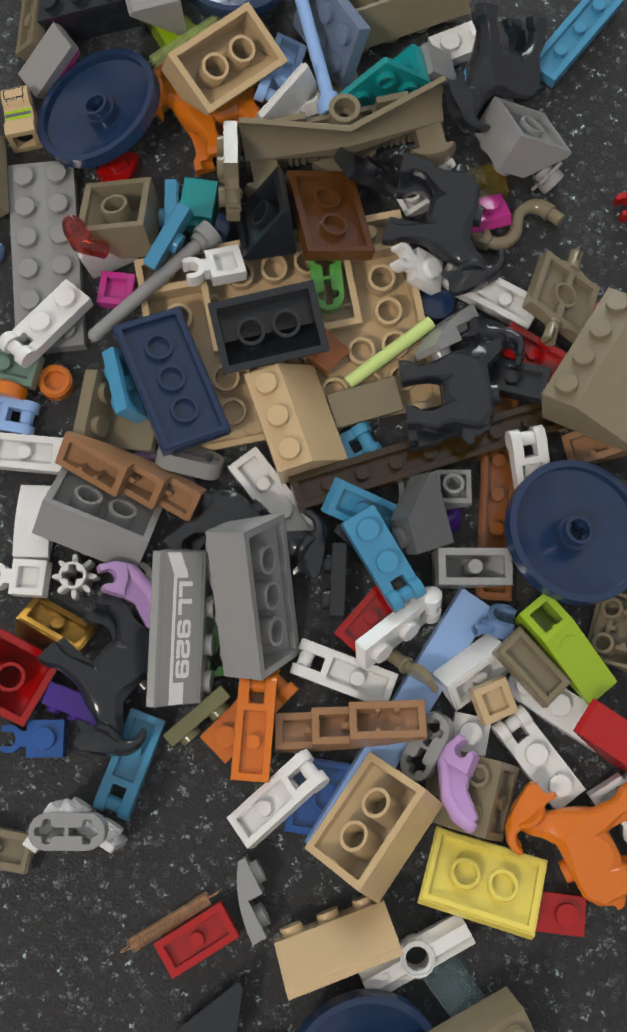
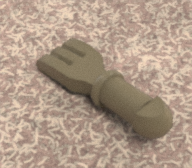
[386,648,439,694]

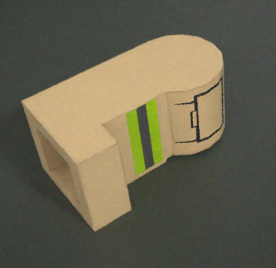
[0,85,43,153]

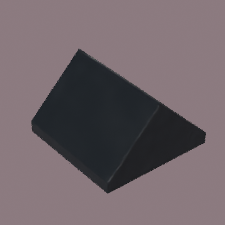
[237,167,296,261]

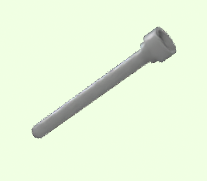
[88,220,222,342]

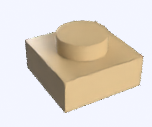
[468,675,519,726]

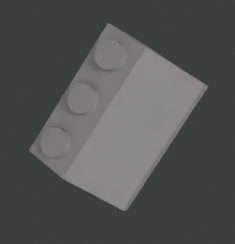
[32,467,162,566]

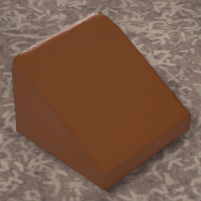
[306,328,350,377]

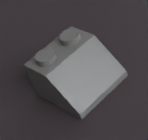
[474,96,572,178]

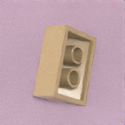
[161,2,288,116]
[244,363,348,484]
[305,752,443,904]
[274,895,404,1000]

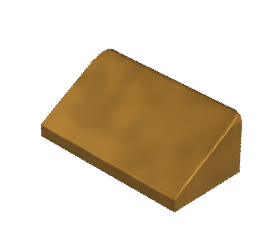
[15,598,98,655]

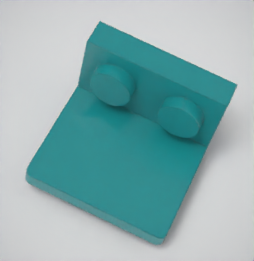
[339,44,430,107]

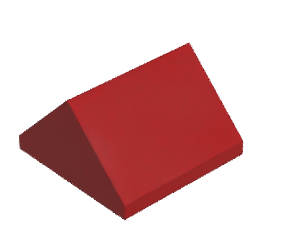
[0,628,57,727]

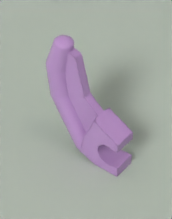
[96,561,152,629]
[437,734,480,833]

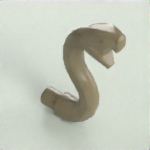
[470,198,566,251]

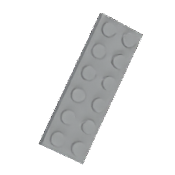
[7,161,87,354]

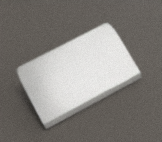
[256,63,317,120]
[433,634,509,711]

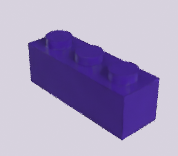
[41,681,97,726]

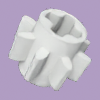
[52,554,101,601]

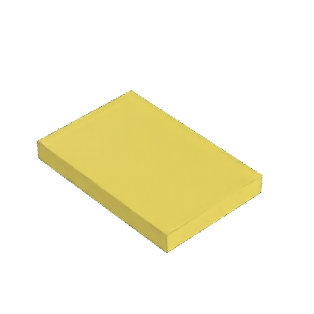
[417,826,548,940]

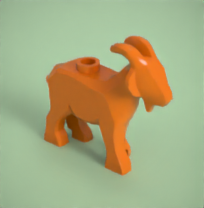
[153,61,267,176]
[504,781,627,910]

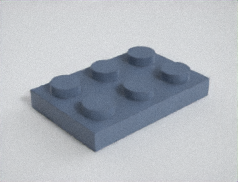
[292,0,371,88]

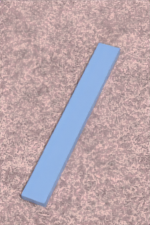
[304,588,490,844]

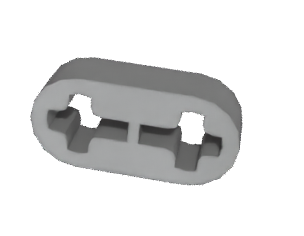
[155,445,224,480]
[400,713,455,781]
[28,811,109,851]

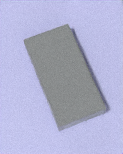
[18,22,79,99]

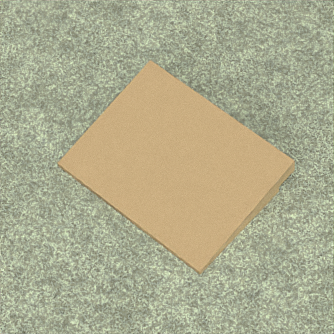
[133,209,442,451]

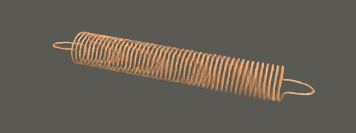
[120,892,219,953]

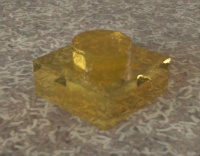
[468,163,509,198]

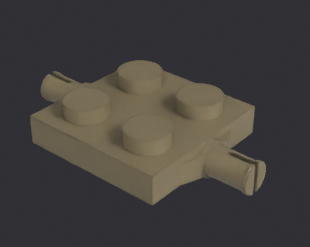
[217,121,243,221]
[522,249,600,347]

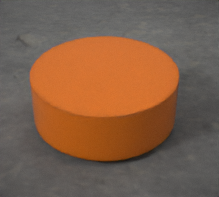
[38,364,75,401]
[0,379,28,400]

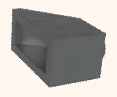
[390,471,454,555]

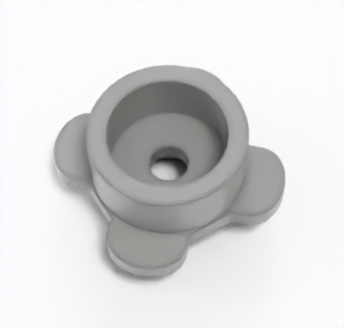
[531,161,564,194]

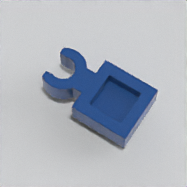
[0,720,68,758]

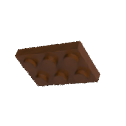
[285,170,375,261]

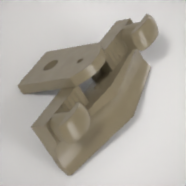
[238,72,456,199]

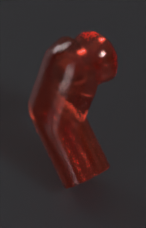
[62,215,109,259]

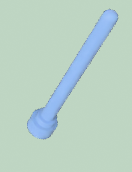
[295,0,338,116]

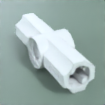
[359,914,476,992]

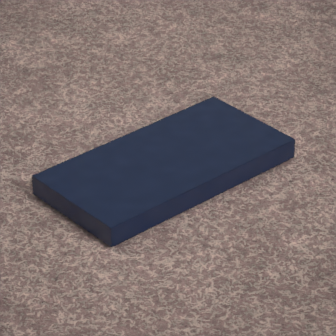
[112,306,231,457]

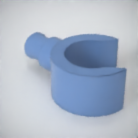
[472,604,517,640]

